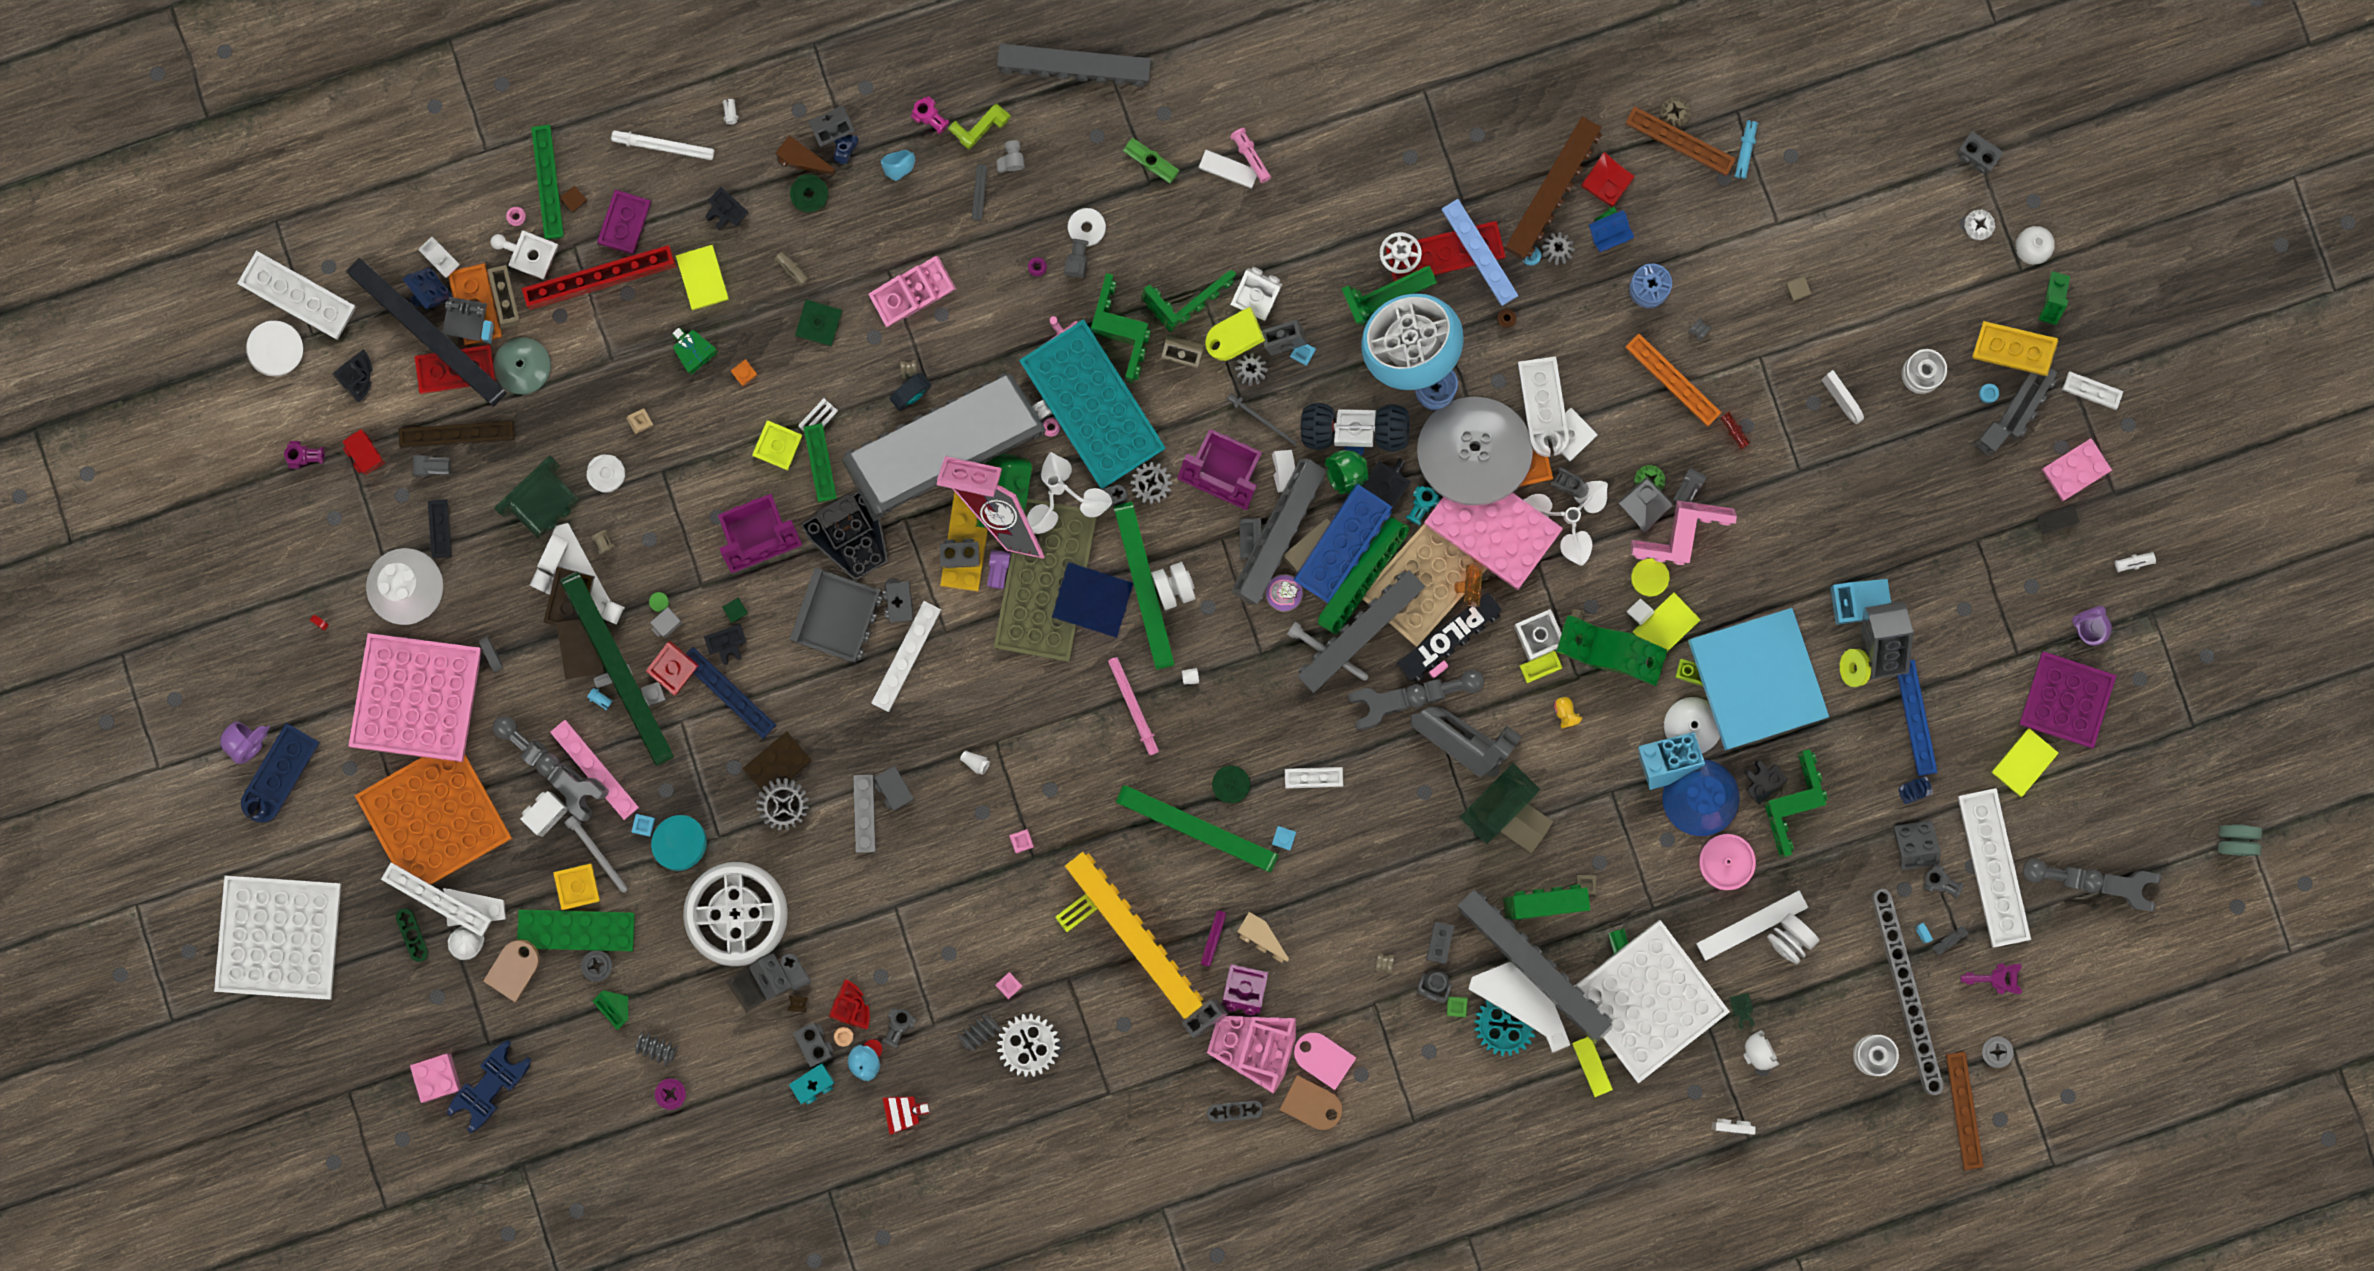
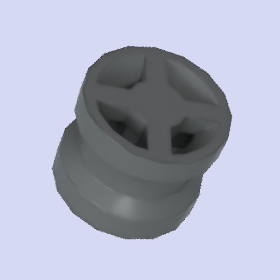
[1688,318,1712,342]

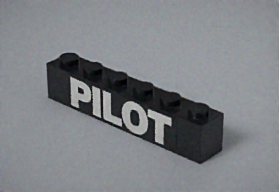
[1396,592,1502,682]

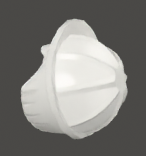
[448,926,484,960]

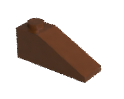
[775,135,836,175]

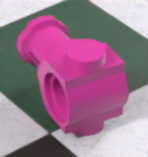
[910,96,950,135]

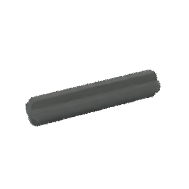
[972,164,987,221]

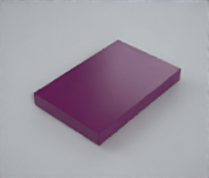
[597,189,652,255]

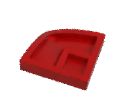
[1581,152,1635,207]

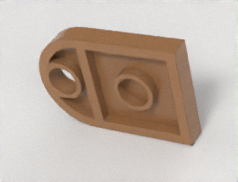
[484,940,540,1002]
[1279,1075,1342,1130]

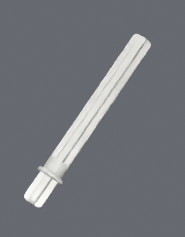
[611,131,714,160]

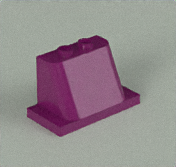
[1177,429,1262,511]
[718,494,802,574]

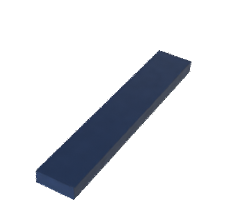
[686,647,777,739]

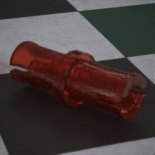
[1719,411,1751,450]

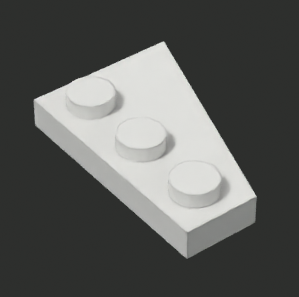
[443,888,506,927]

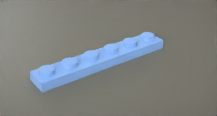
[1441,199,1518,306]

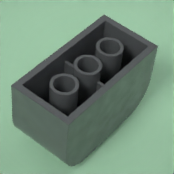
[1861,601,1914,680]

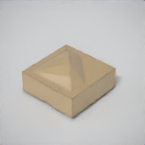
[627,409,653,434]

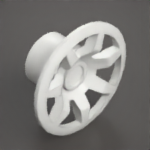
[1380,232,1421,274]

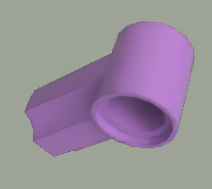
[987,550,1011,589]

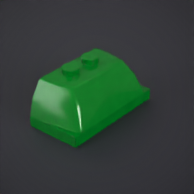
[975,454,1032,529]

